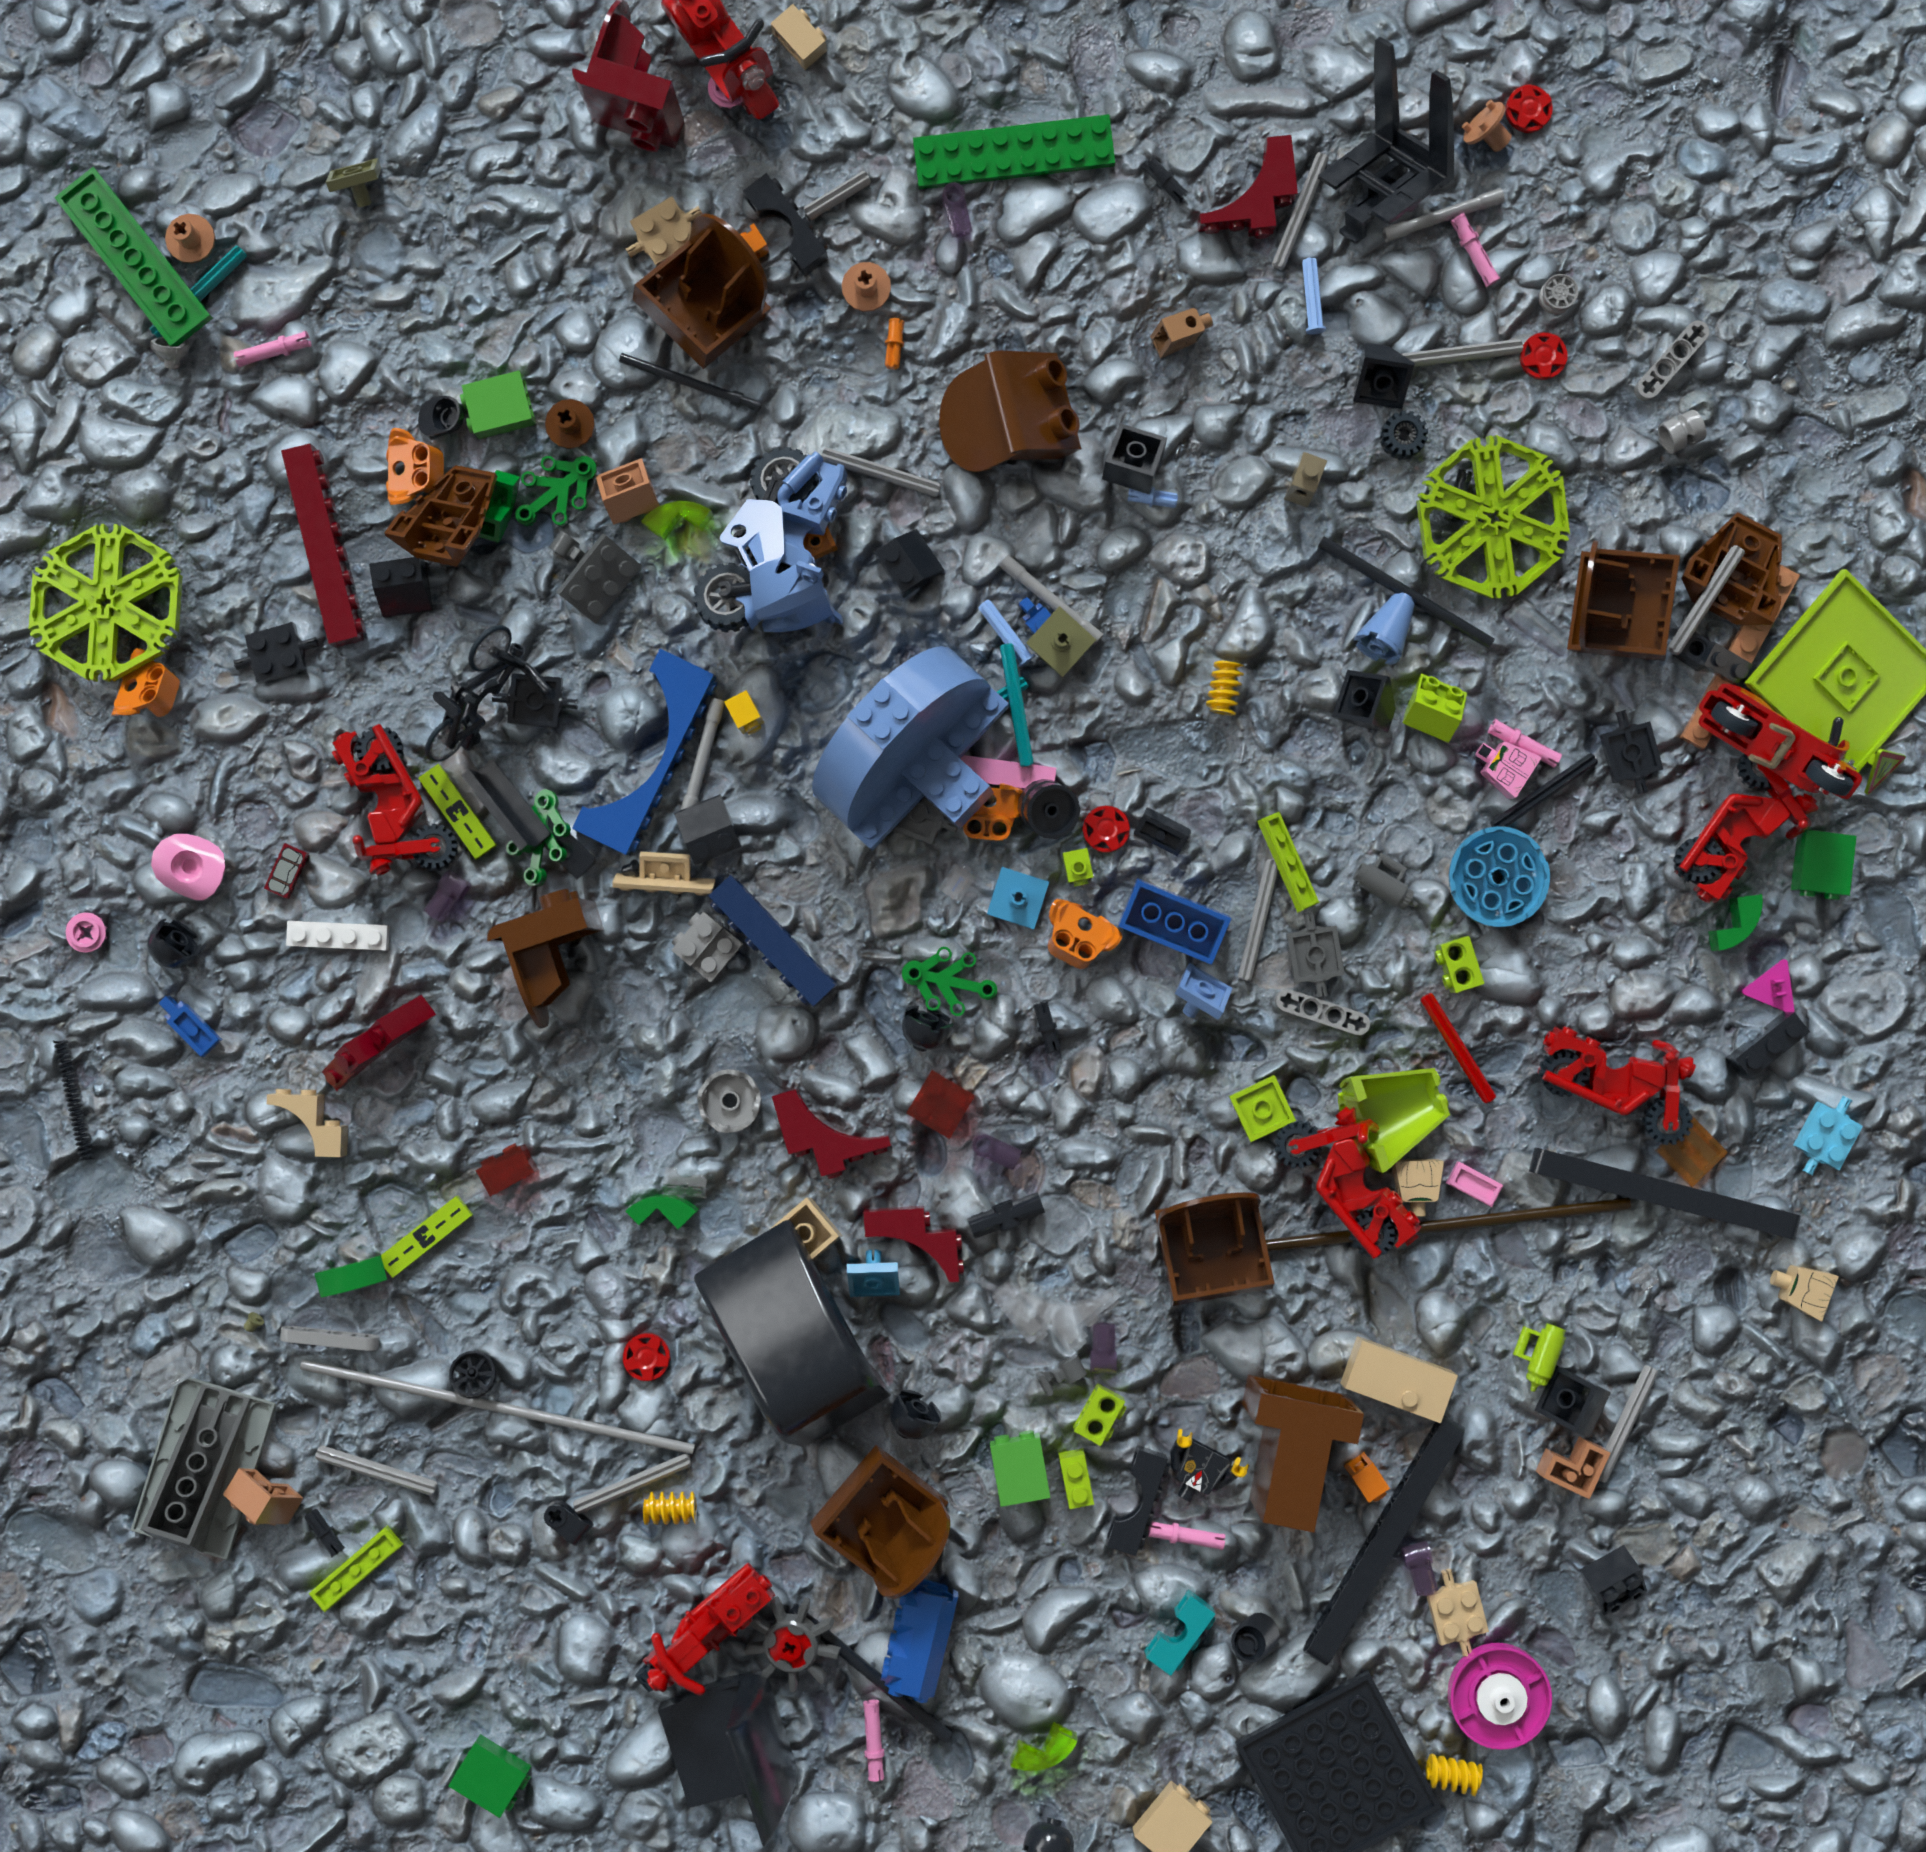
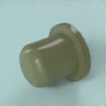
[244,1312,264,1332]

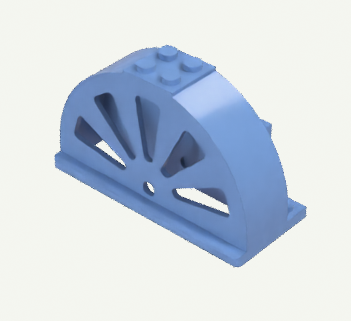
[812,646,1010,851]

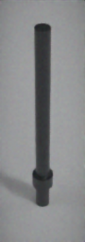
[619,353,762,412]

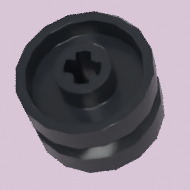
[1017,779,1080,839]

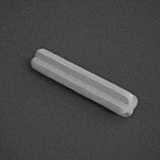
[804,171,871,220]

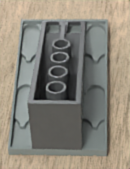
[131,1374,277,1561]

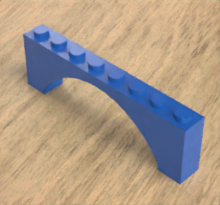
[572,648,718,856]

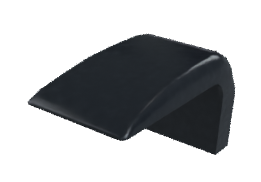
[694,1220,891,1447]
[658,1673,797,1847]

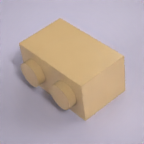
[770,4,827,70]

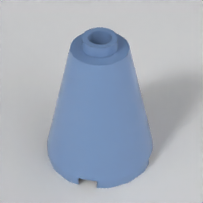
[1354,593,1415,665]

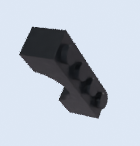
[743,173,829,277]
[1105,1445,1170,1556]

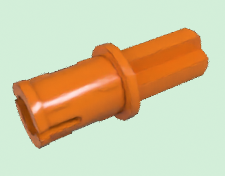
[885,318,905,370]

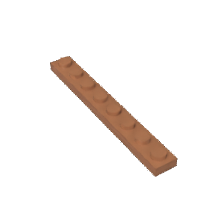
[1680,564,1800,750]

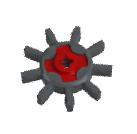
[744,1596,841,1692]

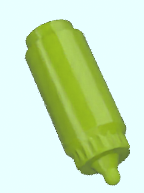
[1513,1323,1567,1392]

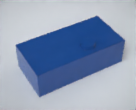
[1118,878,1231,965]

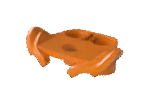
[386,428,444,505]
[111,648,180,717]
[963,783,1023,841]
[1047,899,1122,969]

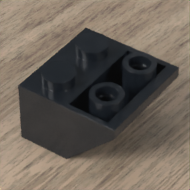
[1580,1545,1647,1616]

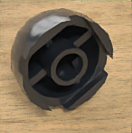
[147,919,202,969]
[902,1006,954,1052]
[890,1390,942,1440]
[1022,1817,1074,1852]

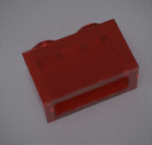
[475,1143,539,1197]

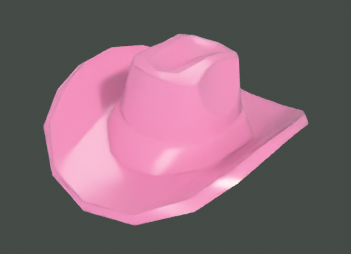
[151,834,226,901]

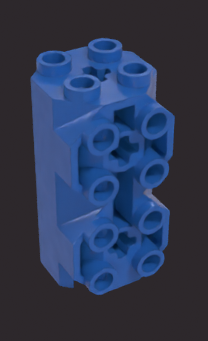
[881,1579,958,1703]

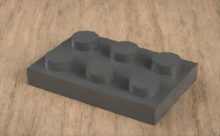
[556,534,642,624]

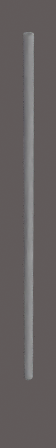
[300,1360,695,1454]

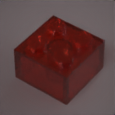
[906,1069,975,1139]

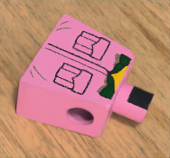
[1475,742,1542,800]

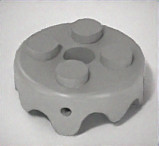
[697,1069,762,1133]

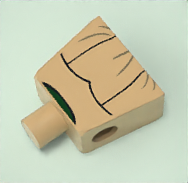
[1392,1159,1444,1216]
[1770,1265,1839,1321]

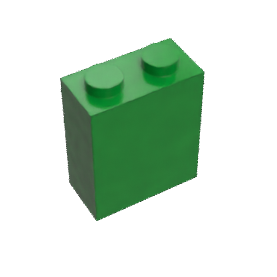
[1791,830,1857,901]
[448,1734,531,1818]

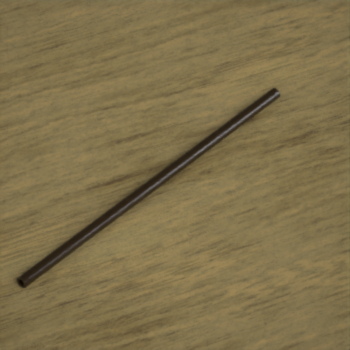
[1266,1197,1631,1252]

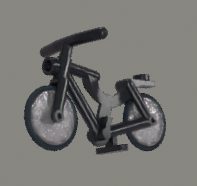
[425,625,552,762]

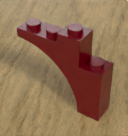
[1197,135,1298,239]
[322,994,436,1091]
[772,1088,892,1179]

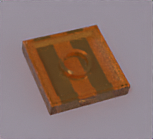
[1655,1116,1728,1187]

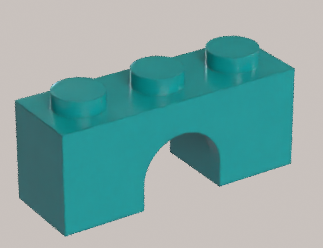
[1144,1589,1216,1676]

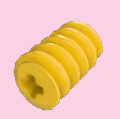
[1206,660,1244,716]
[643,1491,697,1525]
[1425,1754,1483,1796]

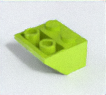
[1403,673,1467,743]

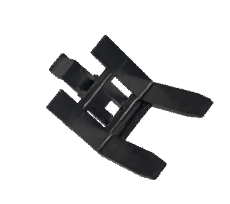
[1318,37,1455,244]

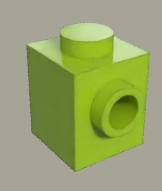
[1062,848,1093,887]

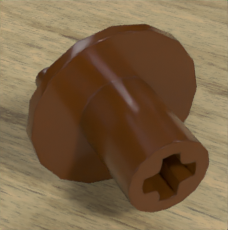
[545,399,595,449]

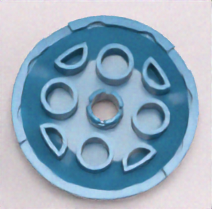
[1449,827,1550,927]

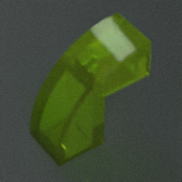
[641,501,714,541]
[1010,1722,1078,1771]

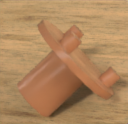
[1462,100,1512,152]
[165,214,216,264]
[842,262,891,312]

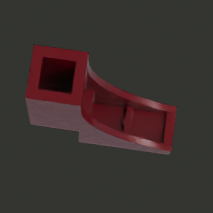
[863,1206,964,1283]

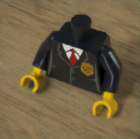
[1170,1429,1249,1502]

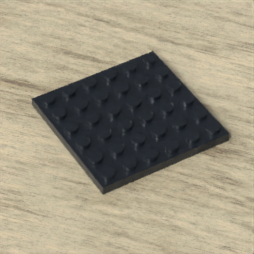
[1235,1670,1442,1852]

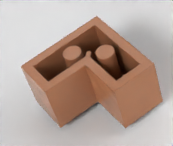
[1536,1436,1611,1499]
[223,1468,304,1526]

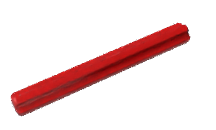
[1420,993,1496,1103]

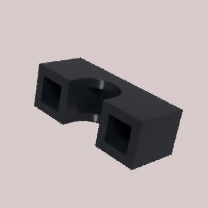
[1726,1012,1810,1079]

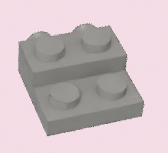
[671,912,744,982]

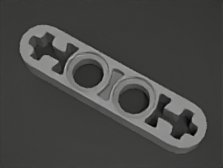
[1634,321,1709,401]
[1275,989,1370,1035]
[280,1326,380,1351]

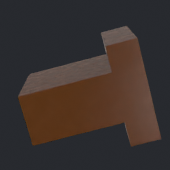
[1242,1375,1364,1533]

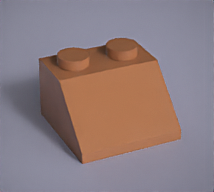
[596,458,660,525]

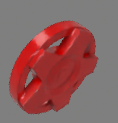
[1505,84,1553,133]
[1520,332,1568,380]
[1083,805,1130,852]
[623,1333,671,1381]

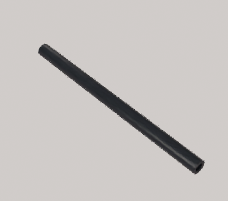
[1317,536,1495,649]
[789,1603,952,1743]

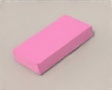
[1446,1161,1503,1207]

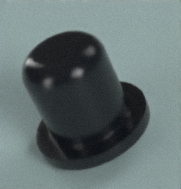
[621,859,640,877]

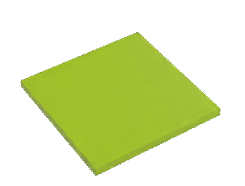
[1744,569,1926,773]

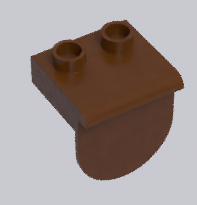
[632,214,771,369]
[939,350,1082,471]
[1567,541,1680,661]
[487,889,604,1029]
[1155,1192,1275,1306]
[810,1445,950,1599]

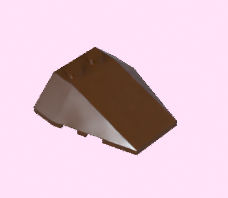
[384,465,498,567]
[1681,512,1782,625]

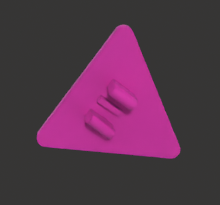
[1742,959,1795,1012]

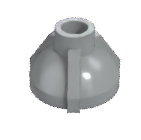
[150,337,190,369]

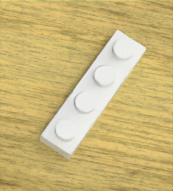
[286,921,390,951]

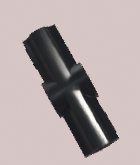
[967,1192,1045,1239]

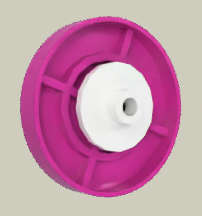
[1447,1643,1552,1750]

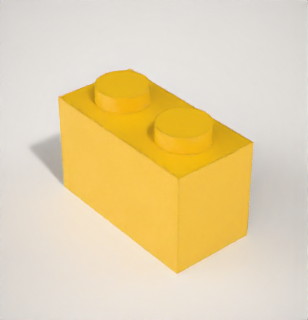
[724,690,765,735]

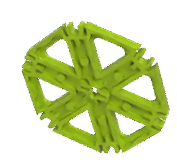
[1416,435,1570,599]
[28,524,183,682]

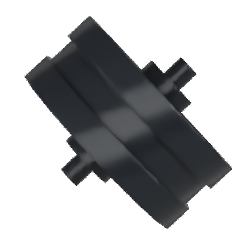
[449,1351,496,1399]

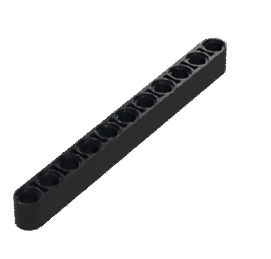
[1529,1147,1801,1240]
[1303,1416,1465,1666]

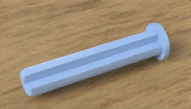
[1302,258,1326,335]
[979,600,1036,668]

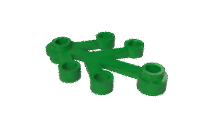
[515,456,597,527]
[506,789,571,887]
[902,947,997,1016]

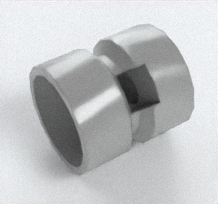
[1658,410,1707,454]

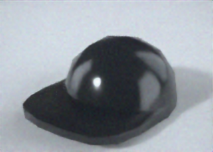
[418,396,465,436]
[1231,1613,1280,1663]

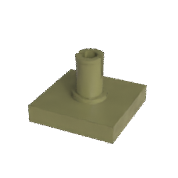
[326,158,381,207]
[1025,606,1096,678]

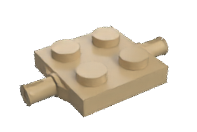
[625,196,702,267]
[1426,1569,1489,1656]

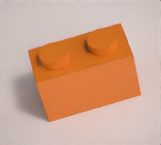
[1344,1452,1390,1502]

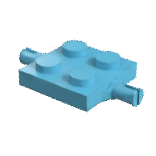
[1793,1096,1863,1176]

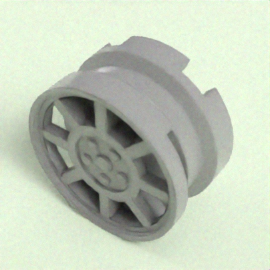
[1538,274,1578,315]

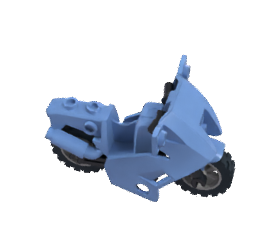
[693,447,847,633]

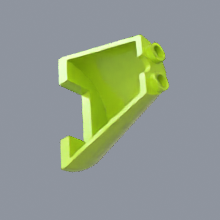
[1338,1068,1450,1173]

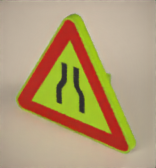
[1864,749,1906,795]

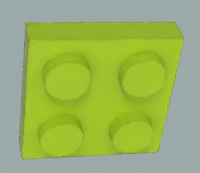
[1228,1075,1296,1142]

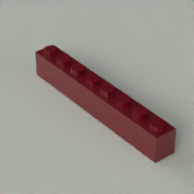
[281,443,366,648]

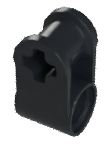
[544,1499,594,1546]

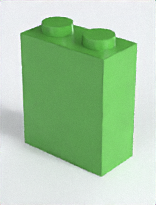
[460,370,537,439]
[990,1430,1050,1507]

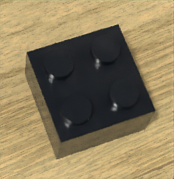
[1102,423,1167,494]

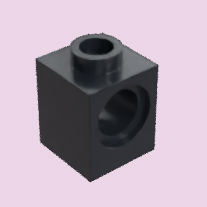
[1673,632,1710,672]

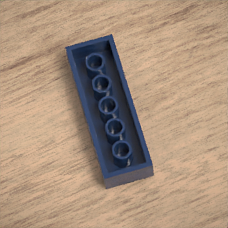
[709,875,838,1007]

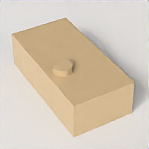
[770,1197,843,1261]
[1340,1336,1458,1423]

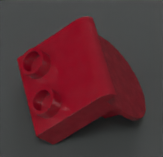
[572,0,684,152]

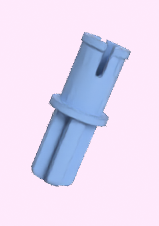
[1128,487,1178,508]

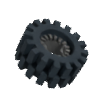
[1380,410,1428,460]

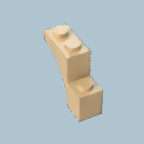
[266,1089,348,1157]

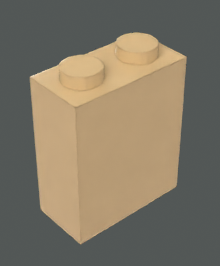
[1133,1781,1212,1852]

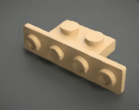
[612,852,715,896]

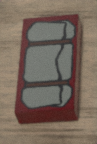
[264,843,310,899]

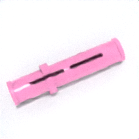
[1450,213,1500,287]
[234,331,312,367]
[1488,719,1562,768]
[1148,1521,1225,1550]
[863,1699,885,1782]

